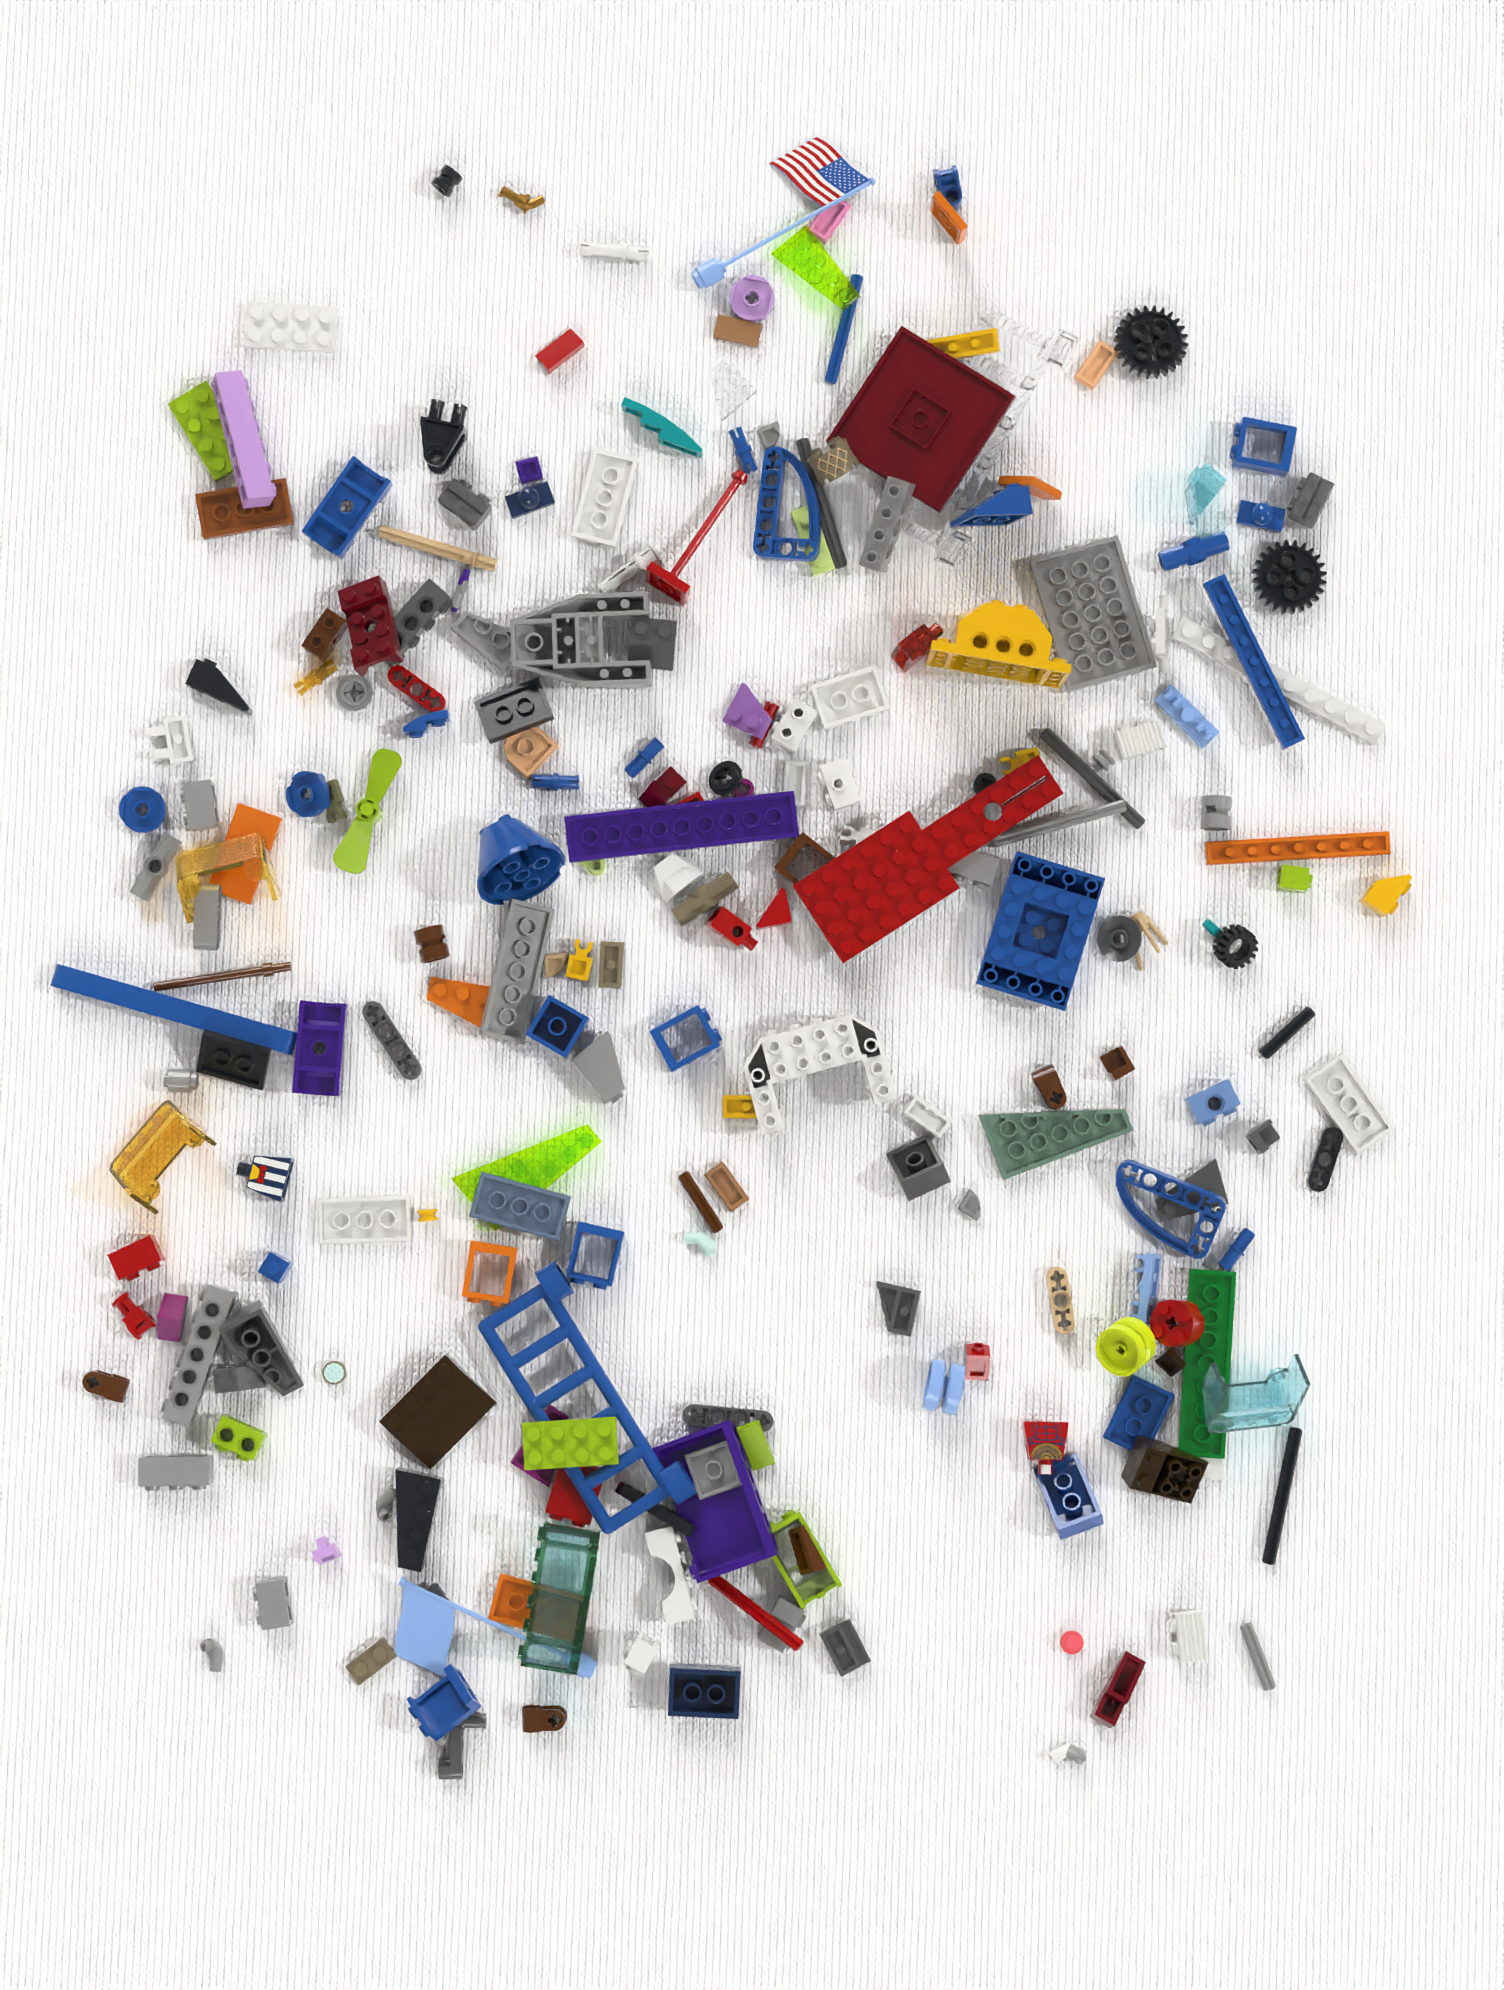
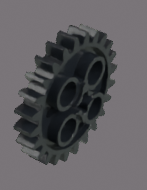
[1113,305,1188,379]
[1251,540,1327,615]

